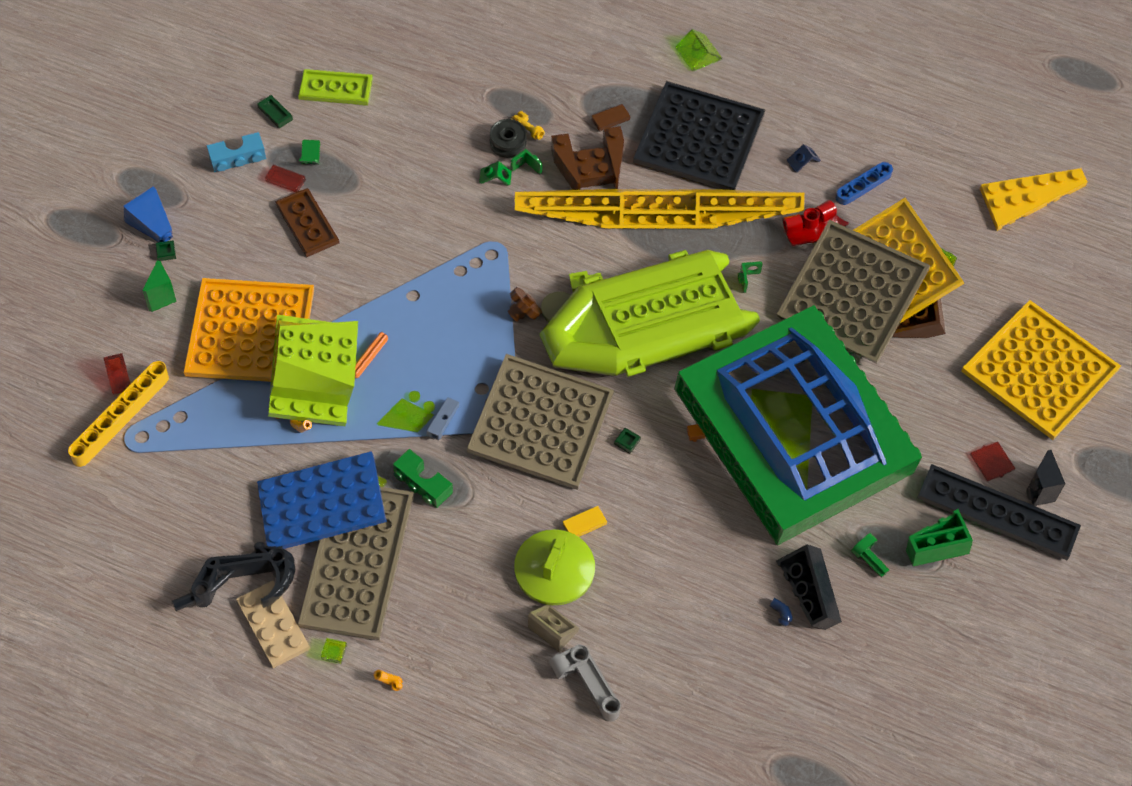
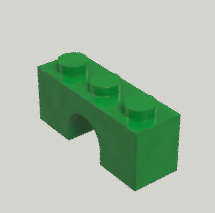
[393,449,453,508]

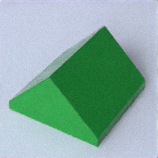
[142,260,177,312]

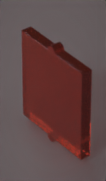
[970,442,1016,482]

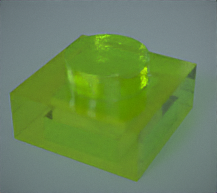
[321,638,347,664]

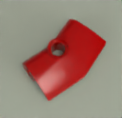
[783,200,849,246]

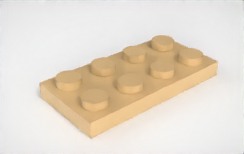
[236,581,310,668]

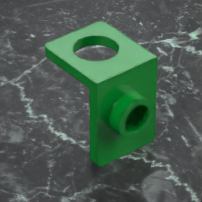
[299,140,320,165]
[511,149,542,175]
[479,161,512,186]
[738,261,763,293]

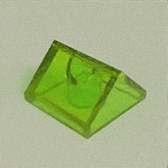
[676,29,722,72]

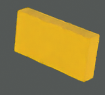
[563,506,607,537]

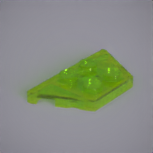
[377,391,435,432]

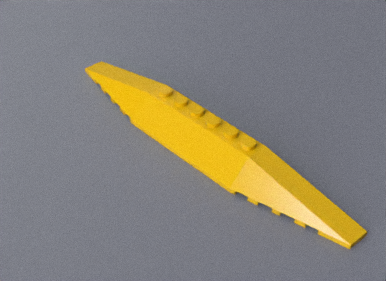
[515,189,805,228]

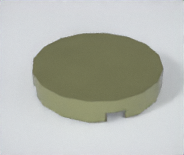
[541,292,571,322]

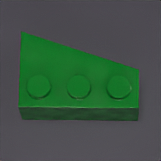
[906,509,973,567]

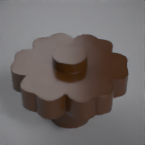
[508,287,542,321]

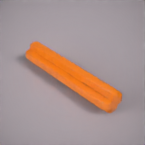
[355,332,388,378]

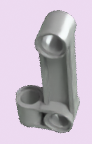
[549,645,621,722]

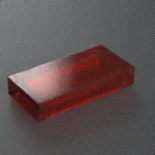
[265,165,306,192]

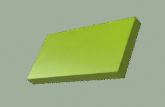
[298,69,373,105]

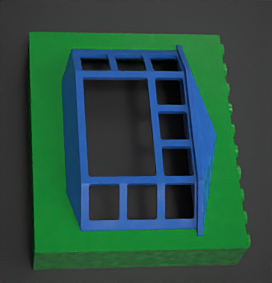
[674,305,922,546]

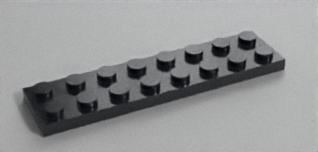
[917,464,1081,560]

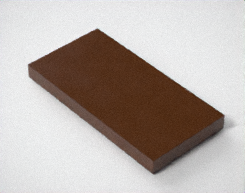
[275,188,340,258]

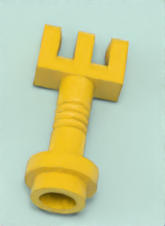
[510,111,545,140]

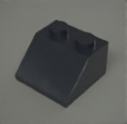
[1026,450,1066,506]

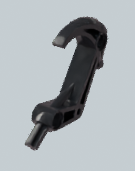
[171,542,296,611]

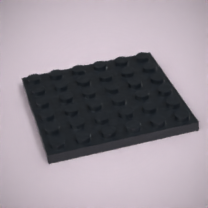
[633,81,765,190]

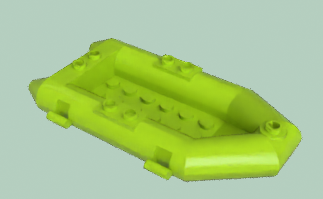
[539,250,760,377]

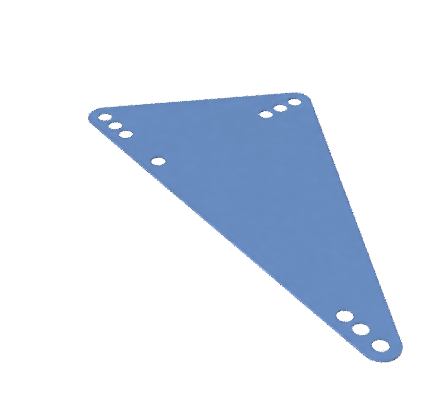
[124,241,515,453]

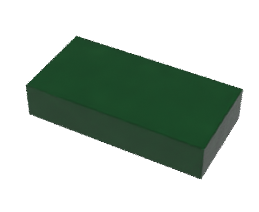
[257,95,293,129]

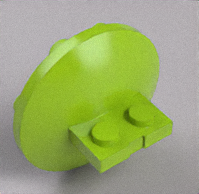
[514,529,595,606]

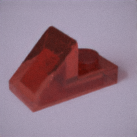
[103,353,131,395]

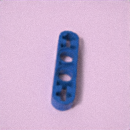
[836,162,893,205]

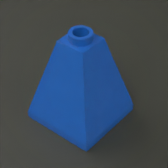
[124,186,173,242]

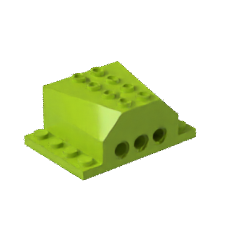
[268,315,358,426]

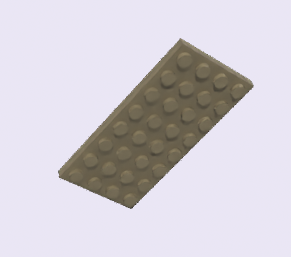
[298,487,414,641]

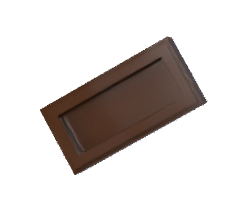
[591,104,631,132]

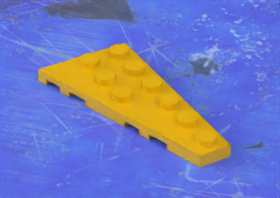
[980,168,1087,231]

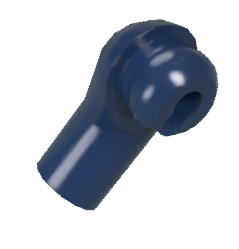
[770,598,793,626]

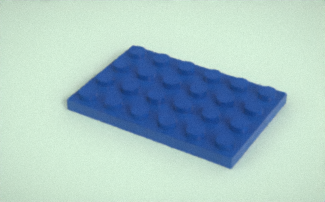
[257,451,387,549]

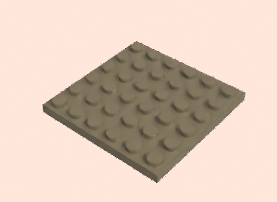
[777,220,930,364]
[467,354,614,490]

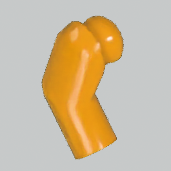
[290,419,312,433]
[373,669,403,691]

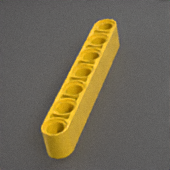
[68,361,169,467]

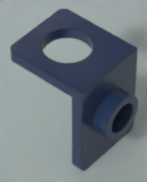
[787,144,821,172]

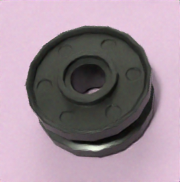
[489,119,527,158]

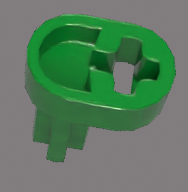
[851,533,890,578]

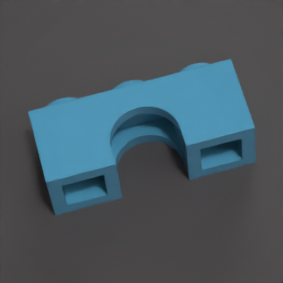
[207,132,266,173]

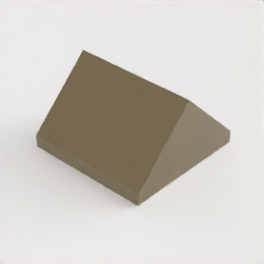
[528,605,580,652]

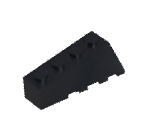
[776,544,842,630]

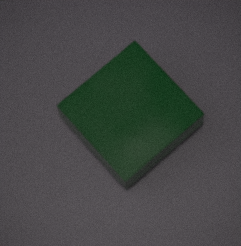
[155,240,176,261]
[614,428,641,454]

